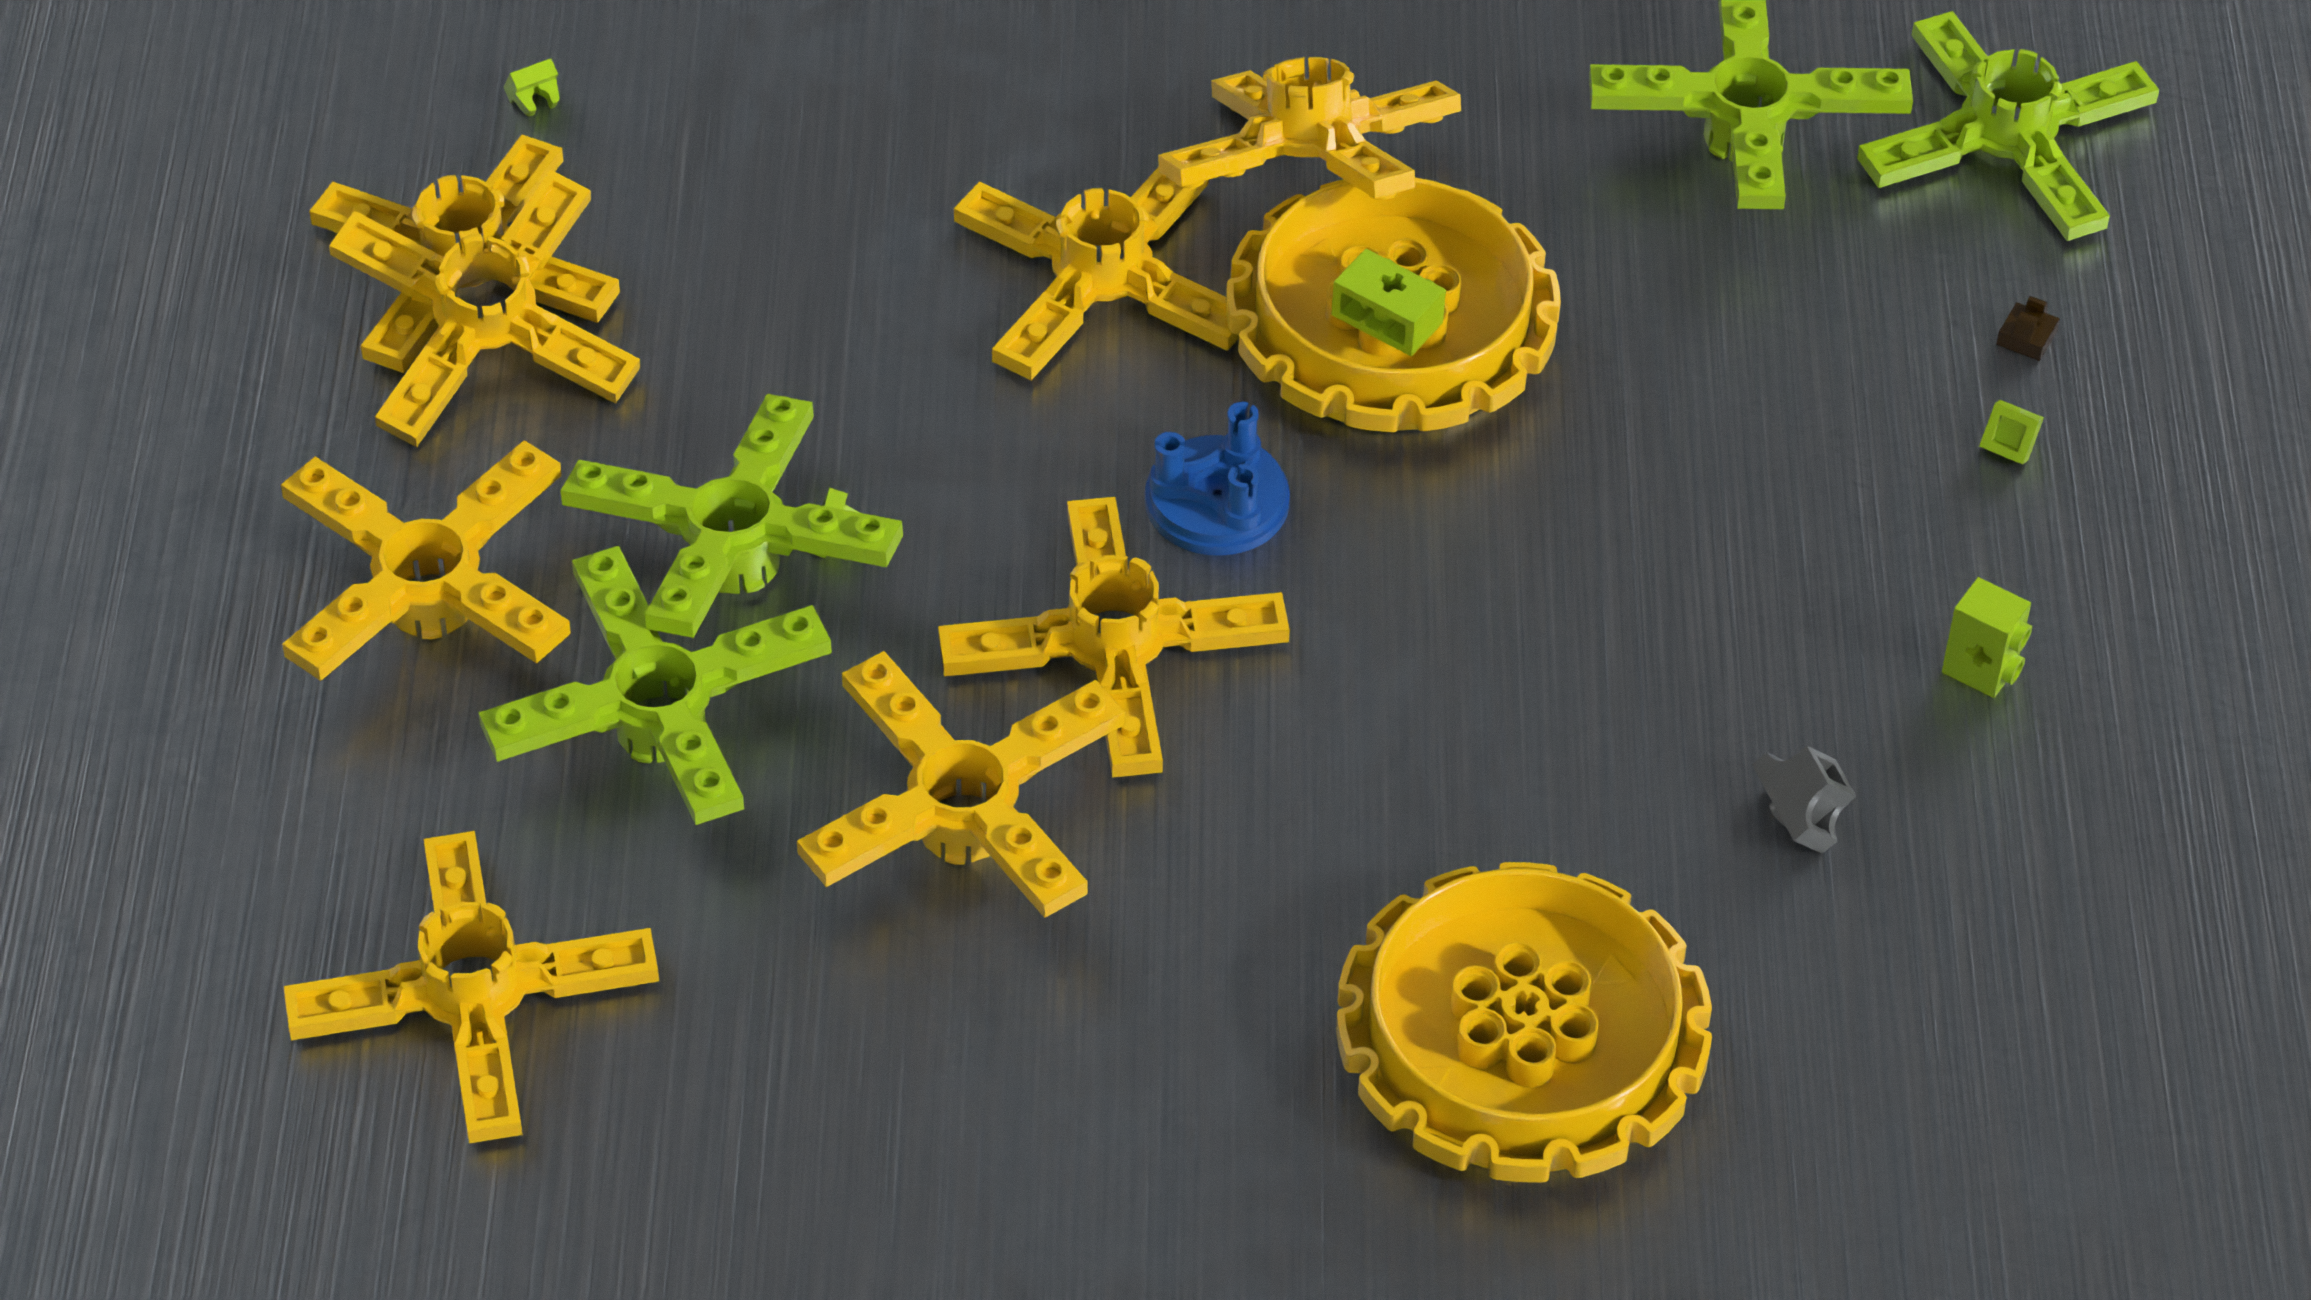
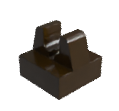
[1996,296,2060,361]

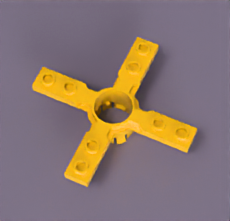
[1158,57,1461,200]
[309,135,620,373]
[954,167,1239,381]
[329,170,640,447]
[281,440,571,681]
[938,497,1290,778]
[797,651,1125,918]
[284,831,659,1144]

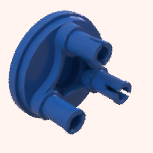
[1145,402,1290,556]

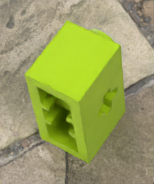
[1331,249,1446,356]
[1941,577,2033,698]

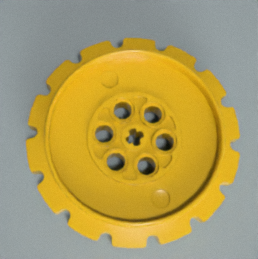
[1226,178,1561,432]
[1336,862,1712,1183]

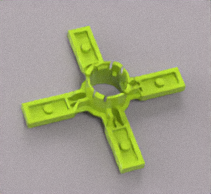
[1589,0,1913,209]
[1857,11,2159,241]
[560,394,903,638]
[478,546,832,825]

